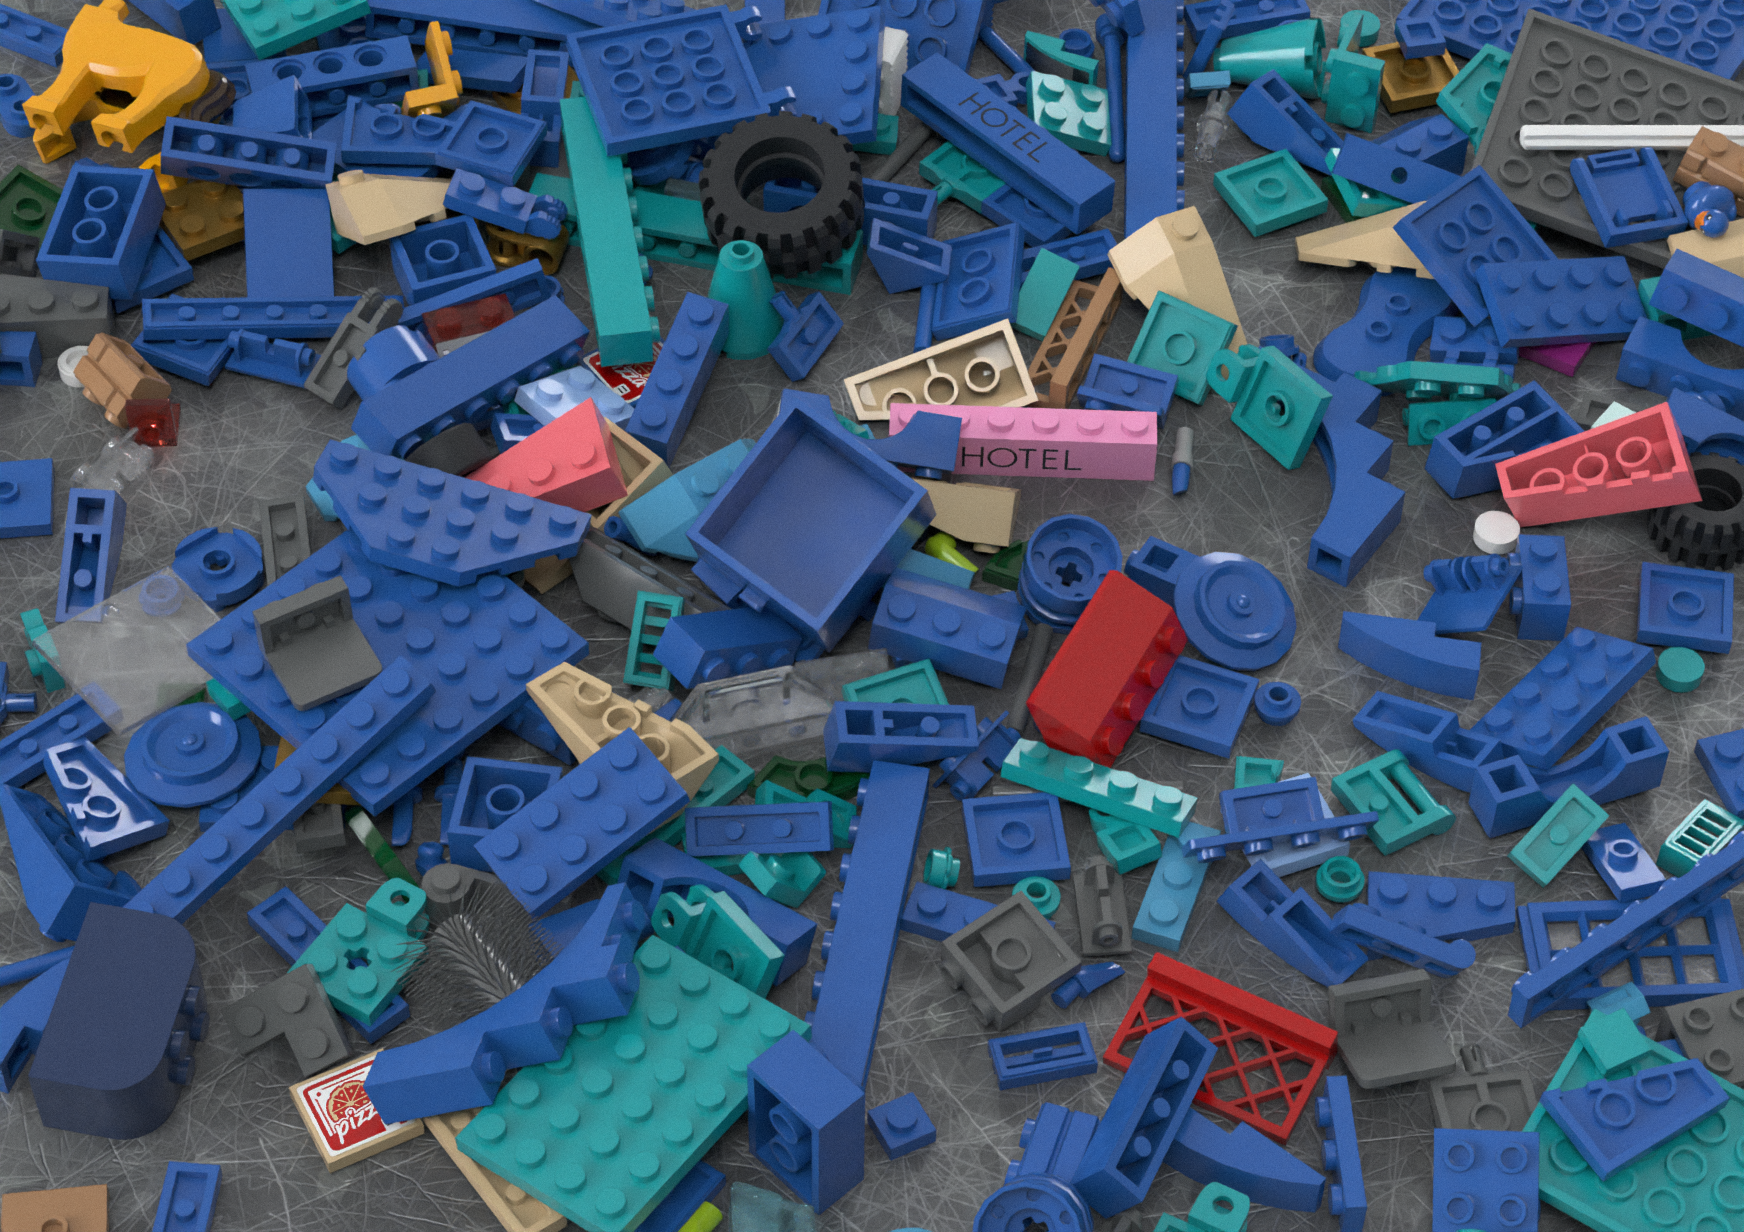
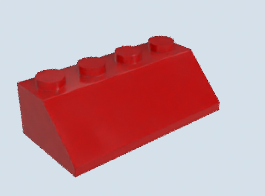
[1026,570,1188,768]

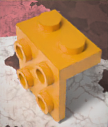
[401,21,463,118]

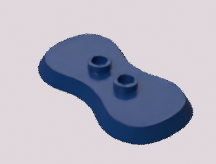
[1313,266,1459,396]

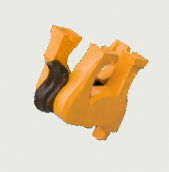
[22,0,236,193]

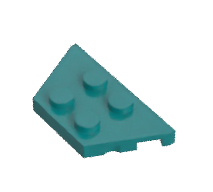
[1354,361,1521,402]

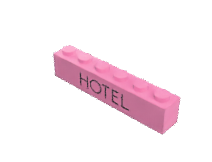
[889,403,1157,481]

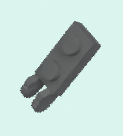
[304,287,404,409]

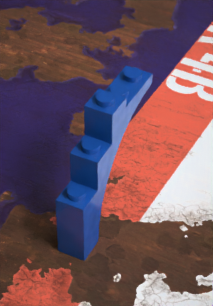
[1258,346,1405,588]
[363,882,646,1124]

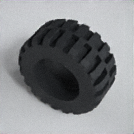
[699,111,865,279]

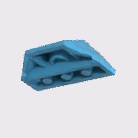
[618,439,756,562]

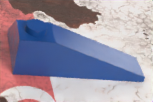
[0,783,142,942]

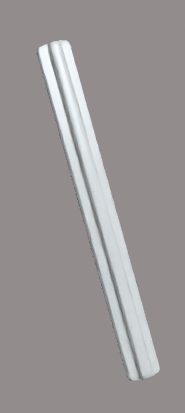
[1519,125,1744,150]

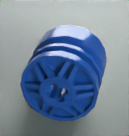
[1017,514,1123,635]
[972,1172,1094,1232]

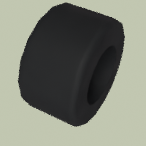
[405,423,493,478]

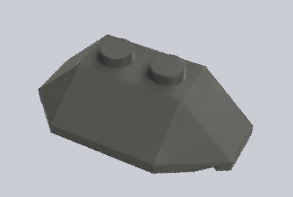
[569,525,731,637]

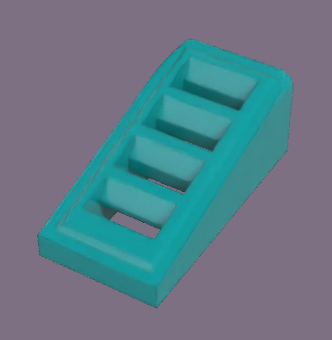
[623,590,685,691]
[1656,799,1744,878]

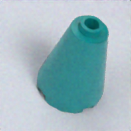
[1213,18,1326,100]
[707,240,784,360]

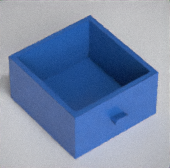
[685,395,936,653]

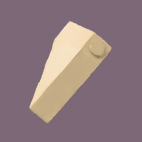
[325,170,452,245]
[1107,206,1247,380]
[844,319,1038,421]

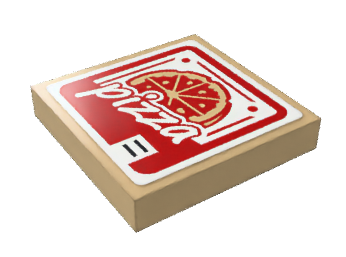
[289,1048,425,1173]

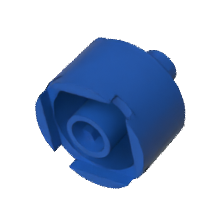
[347,325,440,401]

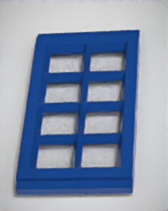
[1516,896,1744,1010]

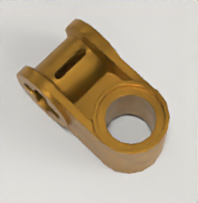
[486,222,570,275]

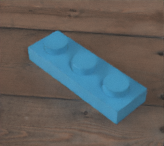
[1132,822,1221,952]

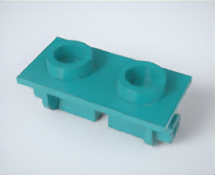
[1402,398,1496,446]

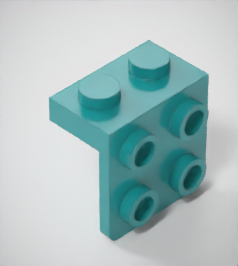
[1321,12,1385,133]

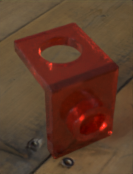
[125,398,181,447]

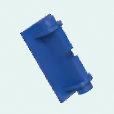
[225,328,321,388]
[932,710,1022,801]

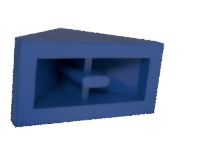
[866,218,952,294]

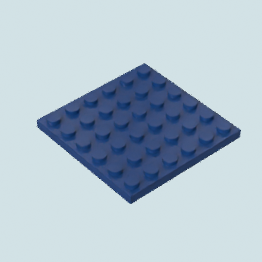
[186,530,589,817]

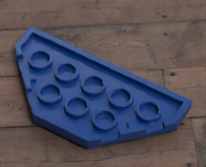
[313,439,592,587]

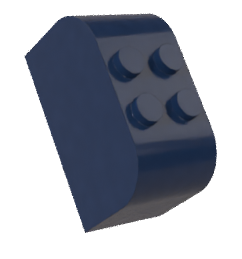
[28,902,210,1140]

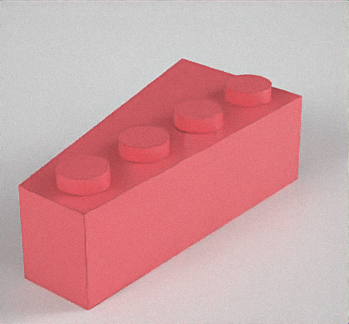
[464,397,628,512]
[1495,402,1702,528]

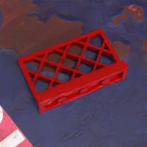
[1103,952,1338,1146]

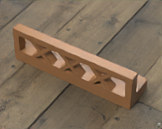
[1027,267,1123,409]

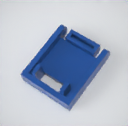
[1570,146,1688,248]

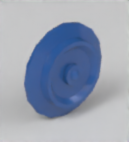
[1172,552,1297,671]
[124,702,262,808]

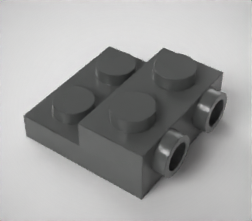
[939,891,1082,1032]

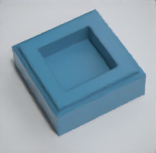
[1184,70,1231,98]

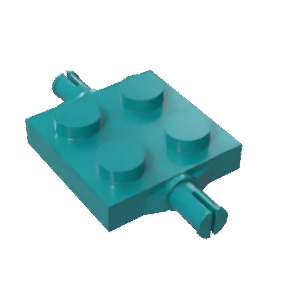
[919,141,1006,214]

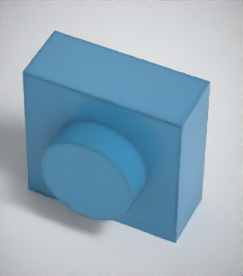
[1586,981,1651,1025]

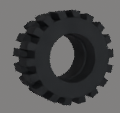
[1646,452,1744,571]

